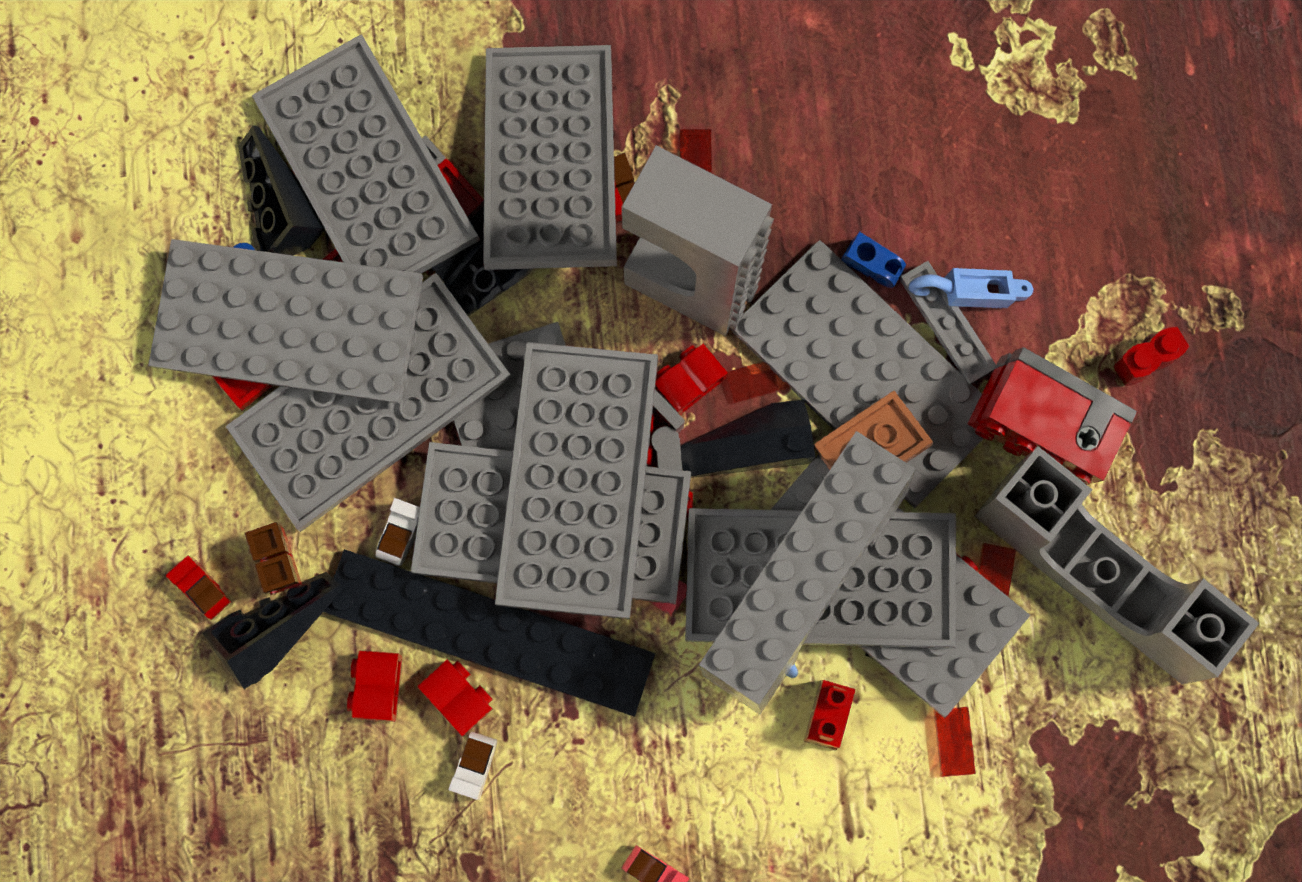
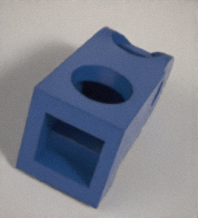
[841,231,906,288]

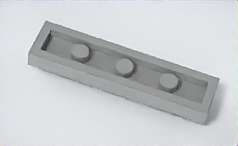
[900,261,996,385]

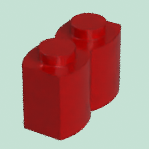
[1113,327,1189,386]
[655,344,728,415]
[347,651,402,722]
[417,659,493,737]

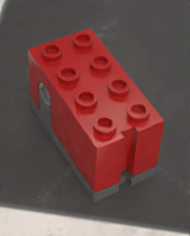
[967,347,1137,485]

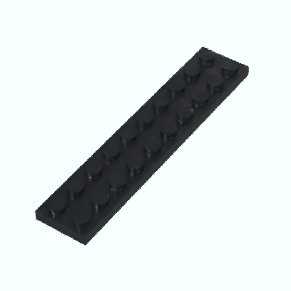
[323,549,656,717]

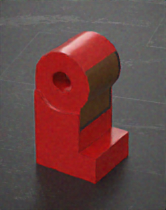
[165,555,231,620]

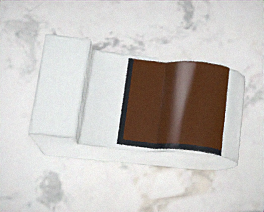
[375,498,420,566]
[448,731,497,800]

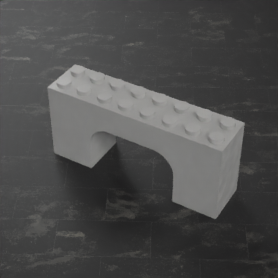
[622,146,774,336]
[699,431,916,715]
[974,446,1259,684]

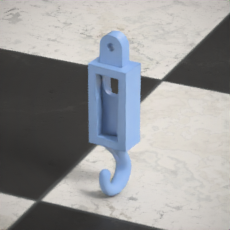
[908,268,1033,308]

